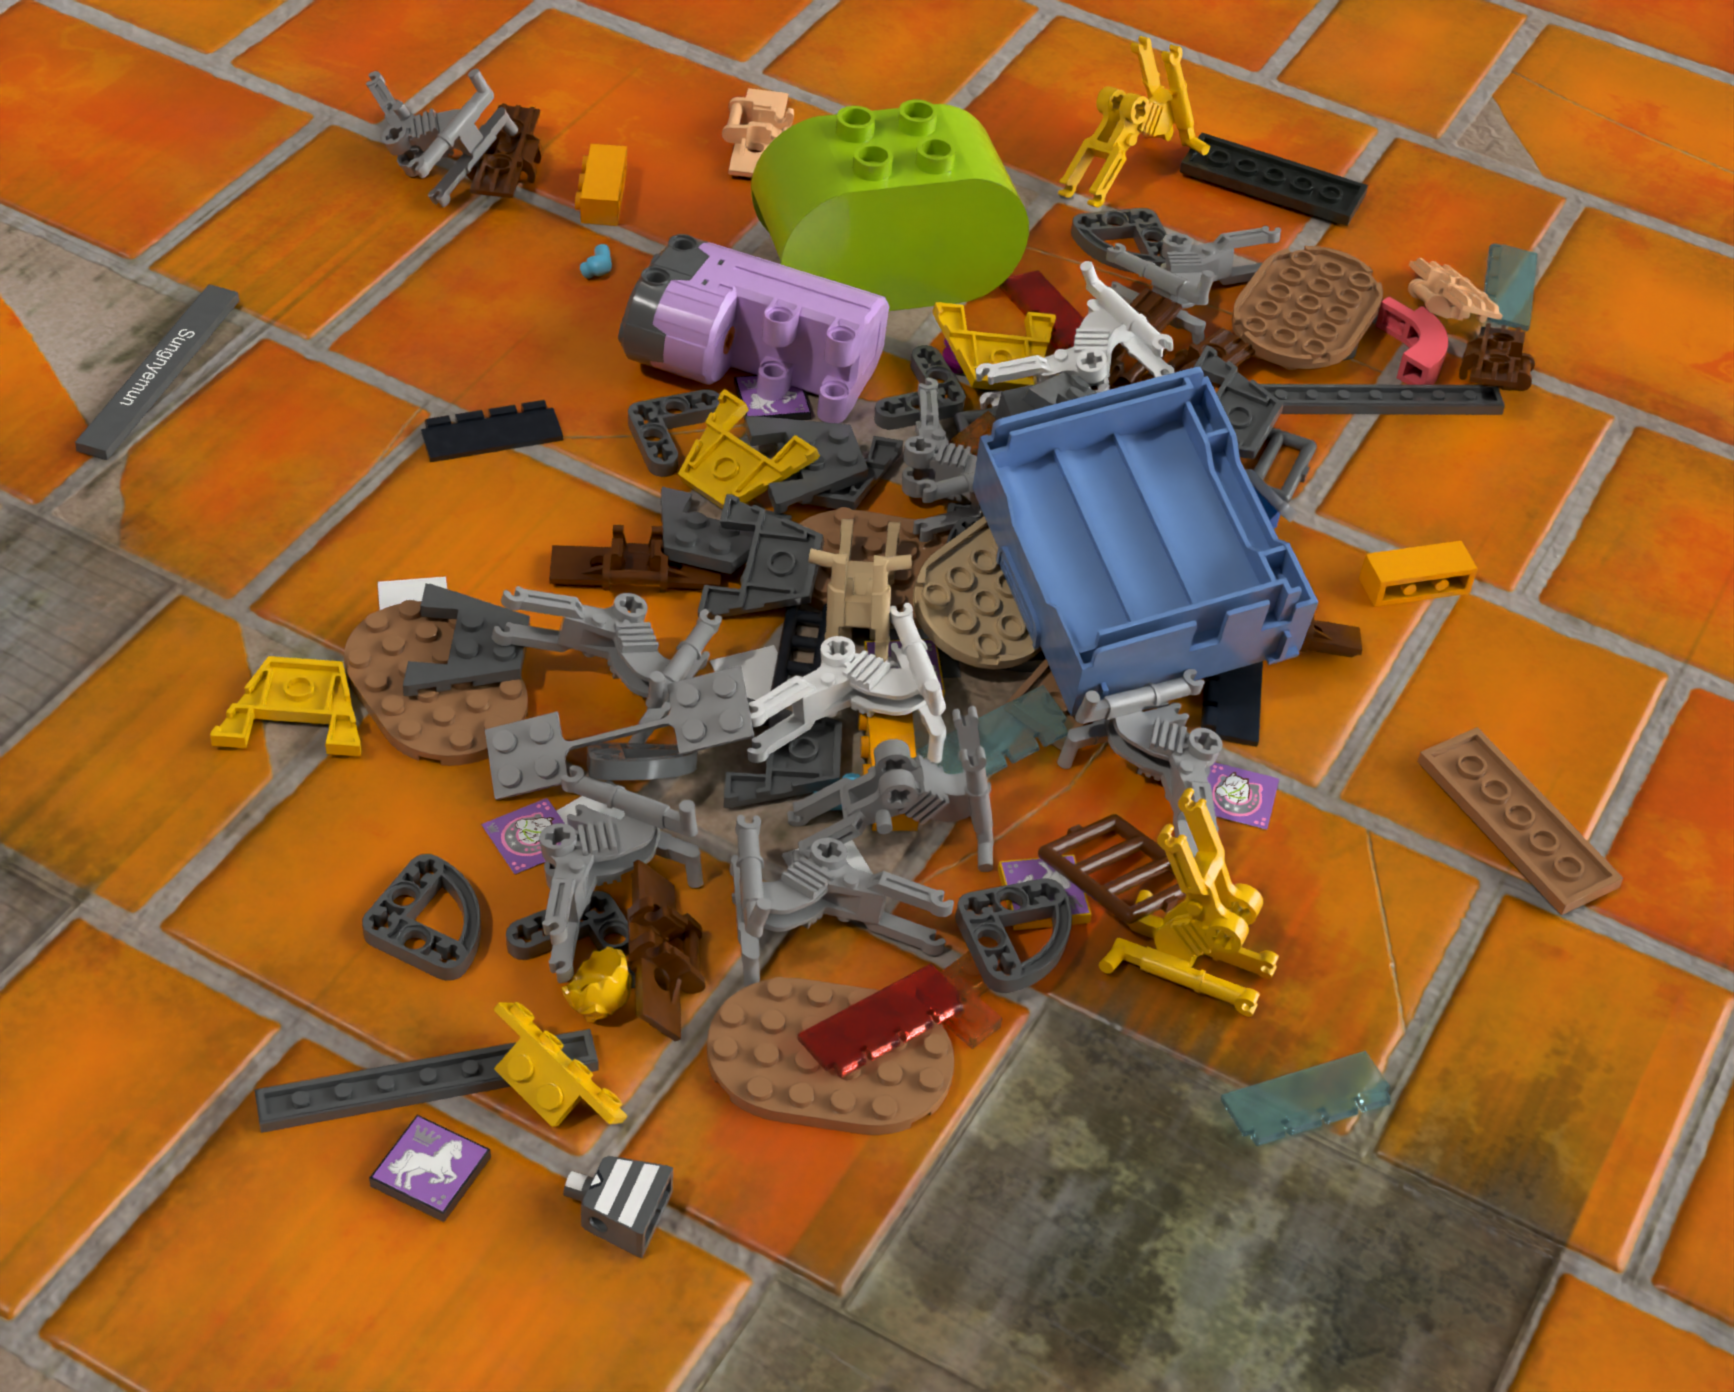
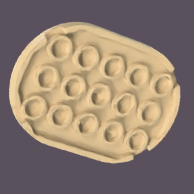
[913,516,1042,669]

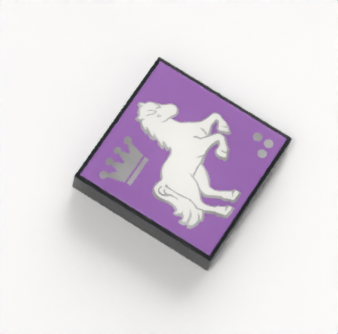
[734,375,811,420]
[369,1114,491,1222]

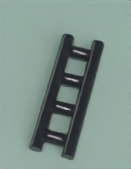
[770,604,827,691]

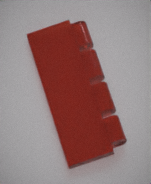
[999,270,1084,350]
[798,963,963,1078]

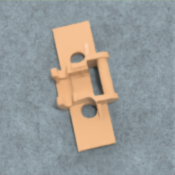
[722,88,794,179]
[1408,258,1503,323]

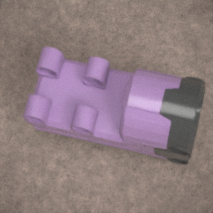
[618,234,890,423]

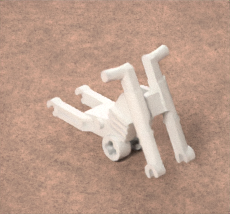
[975,261,1175,409]
[747,603,946,763]

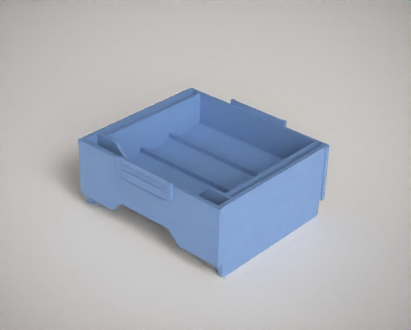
[972,367,1318,716]

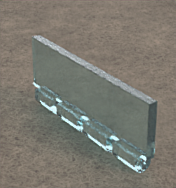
[1483,243,1538,331]
[916,685,1068,777]
[1221,1051,1391,1146]

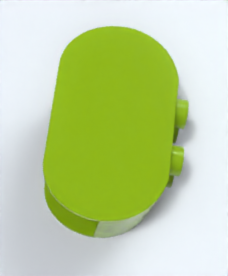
[751,99,1029,312]

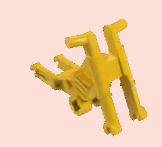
[1058,36,1210,208]
[1099,788,1279,1017]

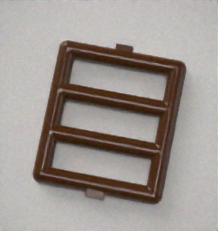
[1038,814,1186,924]

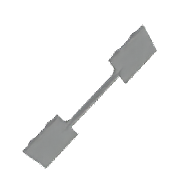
[485,666,754,801]

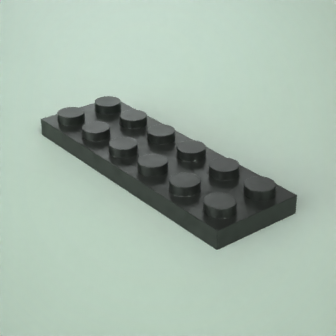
[1180,132,1368,226]

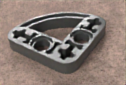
[1071,208,1167,273]
[587,742,698,780]
[362,854,481,981]
[955,878,1072,993]

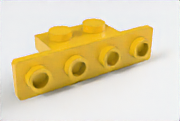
[493,1002,628,1127]

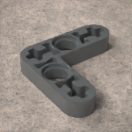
[874,345,966,430]
[628,389,719,477]
[506,891,635,988]

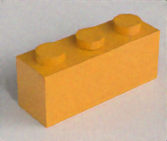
[575,144,627,226]
[1359,541,1478,607]

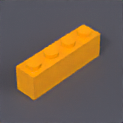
[858,710,919,831]

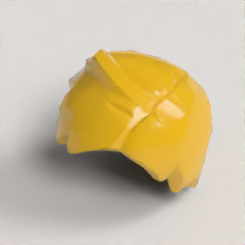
[561,946,632,1023]

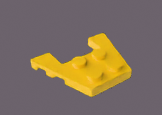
[932,302,1056,391]
[678,389,820,509]
[210,656,362,756]

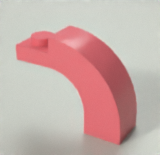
[1375,297,1448,385]

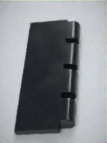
[421,400,563,463]
[1201,661,1263,747]

